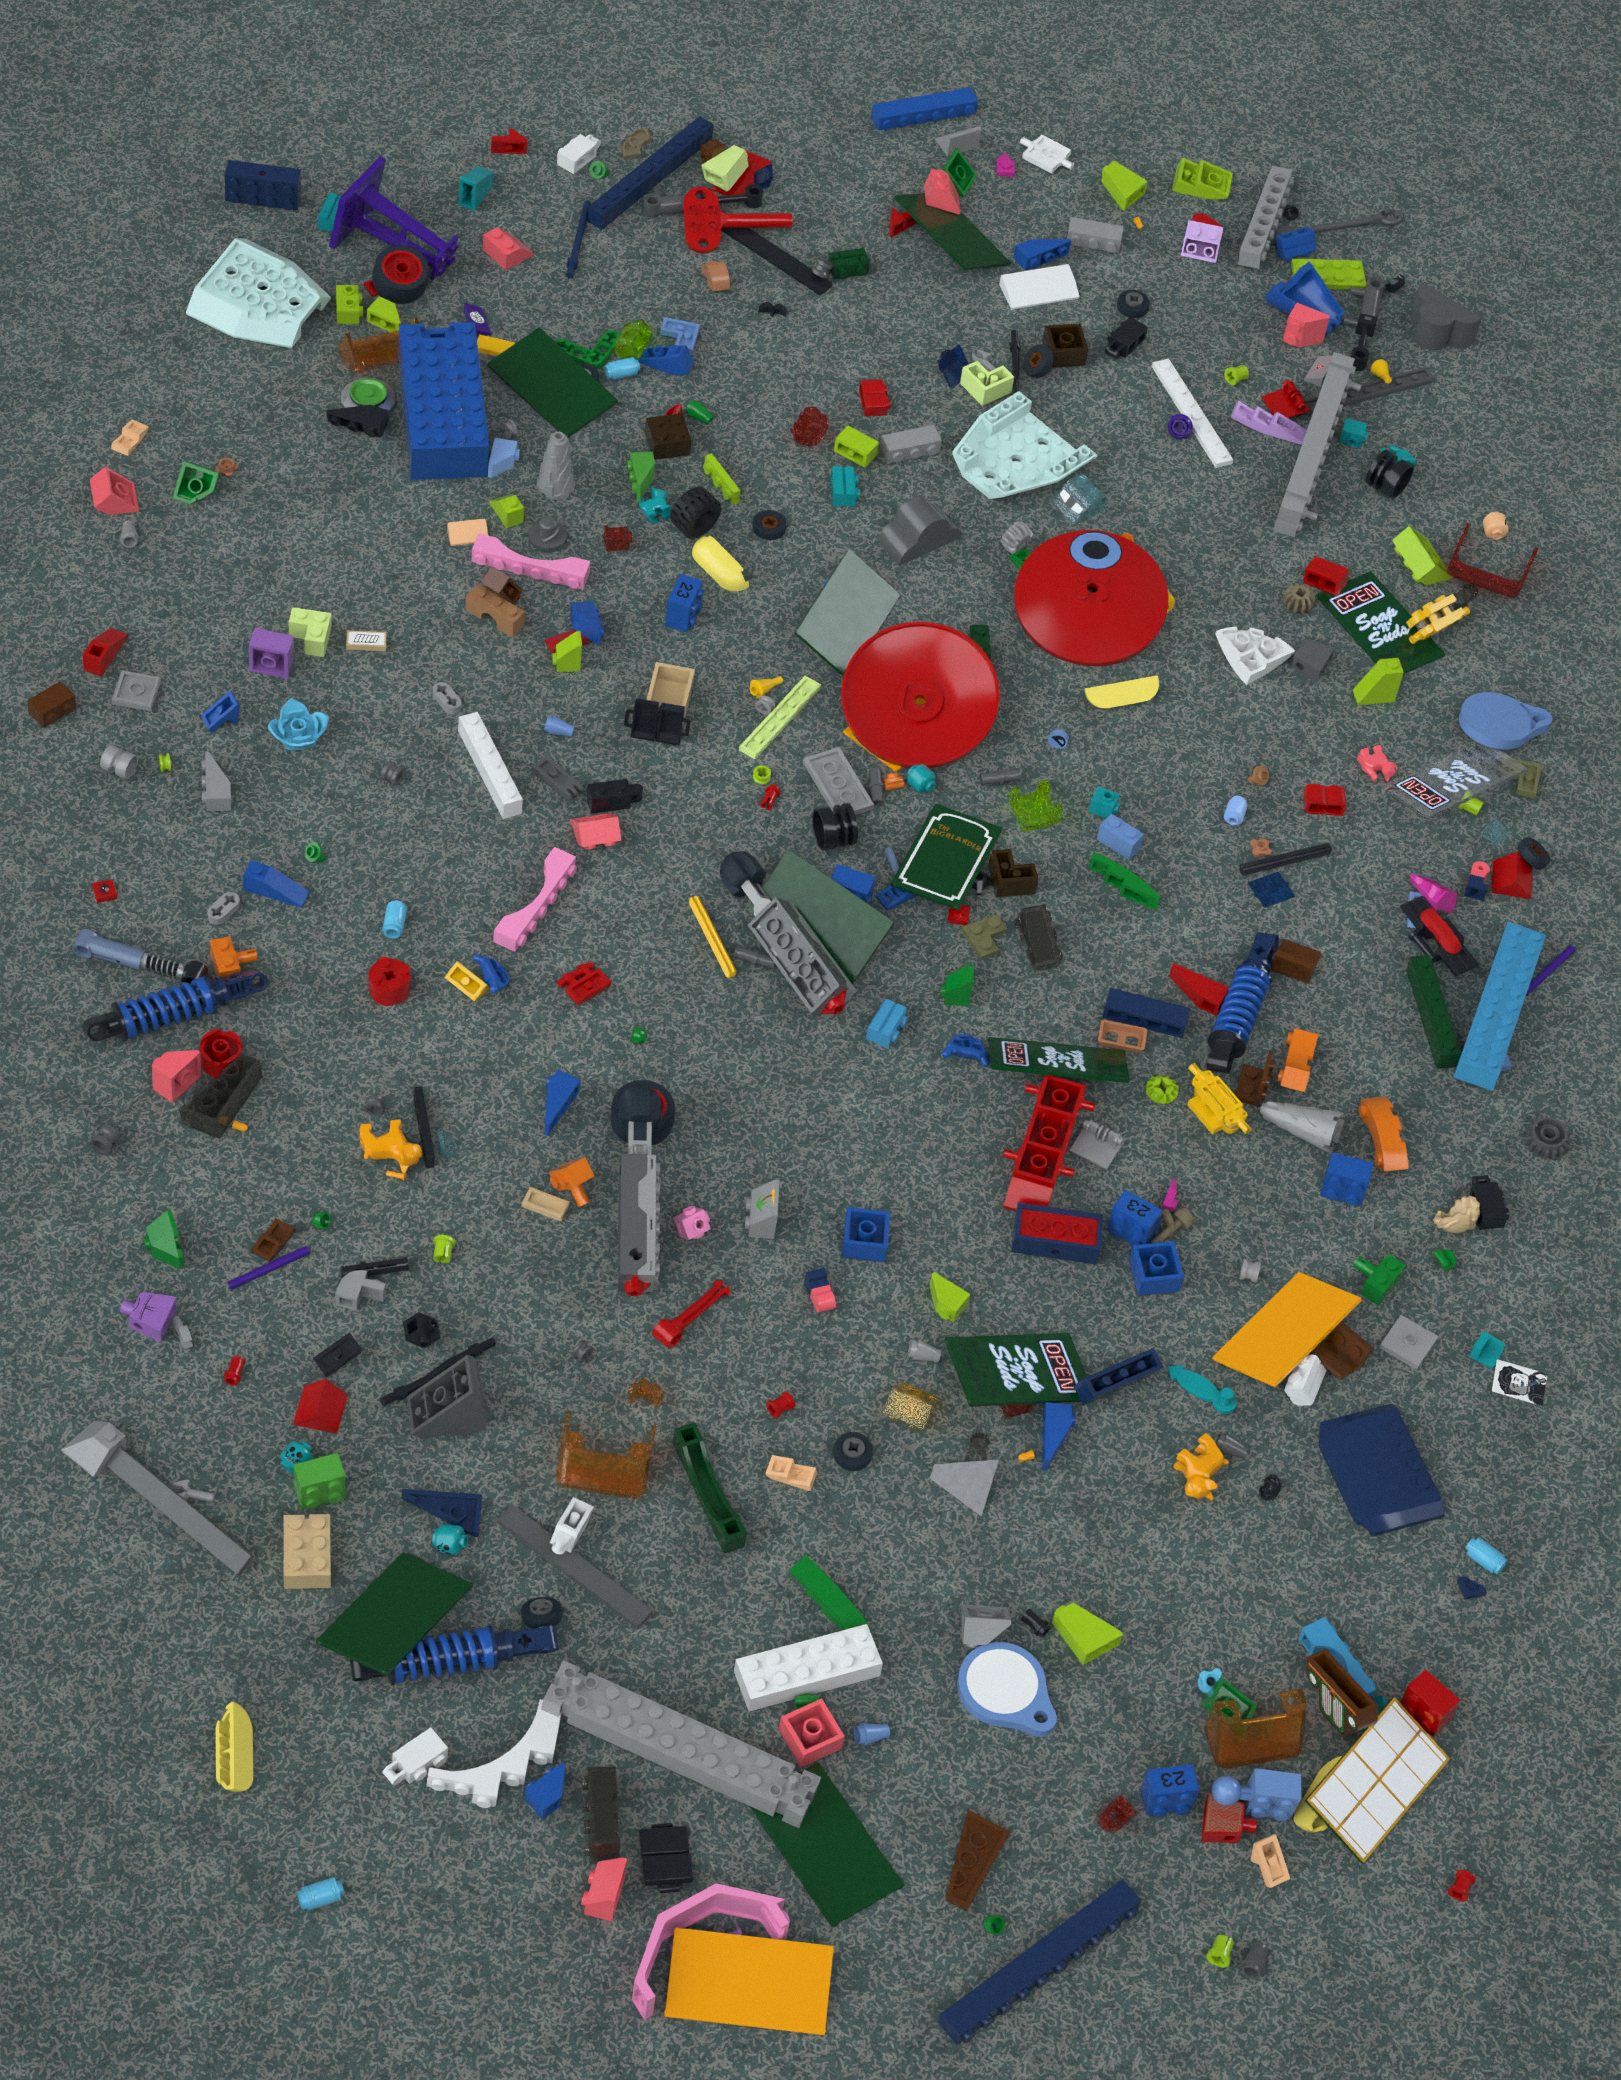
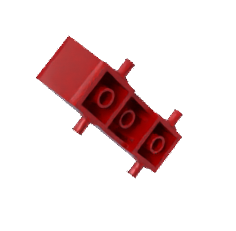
[1003,1075,1096,1211]

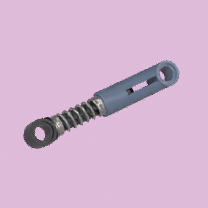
[72,929,209,984]

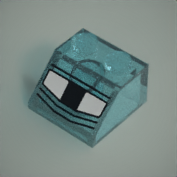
[1051,473,1106,526]

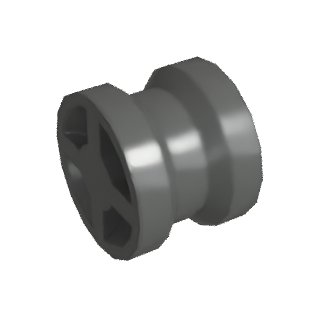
[811,257,834,279]
[381,761,405,786]

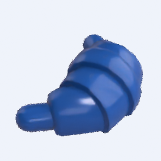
[473,954,510,994]
[942,1033,990,1067]

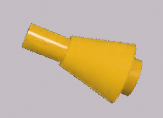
[1371,359,1392,384]
[749,676,783,699]

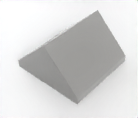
[935,126,981,156]

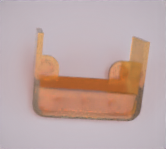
[338,317,419,373]
[556,1411,656,1499]

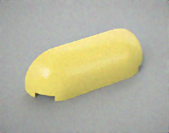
[692,536,749,591]
[1084,675,1159,709]
[216,1702,253,1792]
[1293,1756,1342,1832]

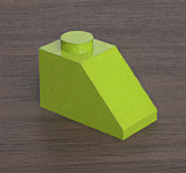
[367,296,401,336]
[489,495,524,528]
[552,631,582,672]
[929,1272,970,1323]

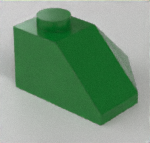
[172,461,220,504]
[940,962,974,1006]
[143,1209,184,1269]

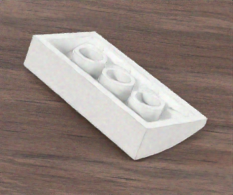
[999,264,1079,310]

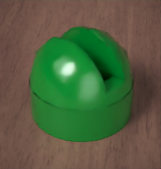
[631,1026,647,1044]
[312,1212,331,1229]
[983,1915,1005,1935]

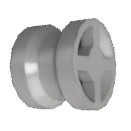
[1239,1258,1261,1283]

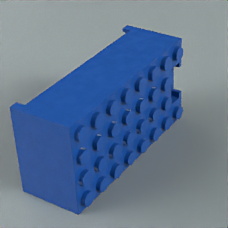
[398,322,489,480]

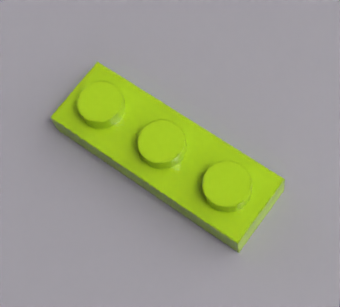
[703,453,741,505]

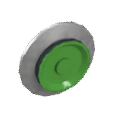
[341,378,395,412]

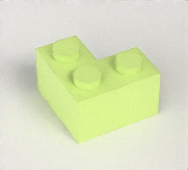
[960,361,1014,406]
[289,607,331,657]

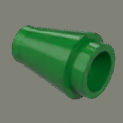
[685,399,714,425]

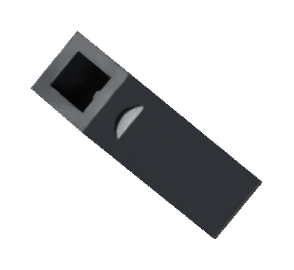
[326,405,389,438]

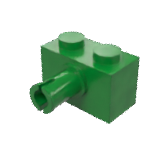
[1353,1253,1406,1306]

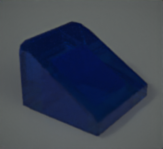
[754,164,773,189]

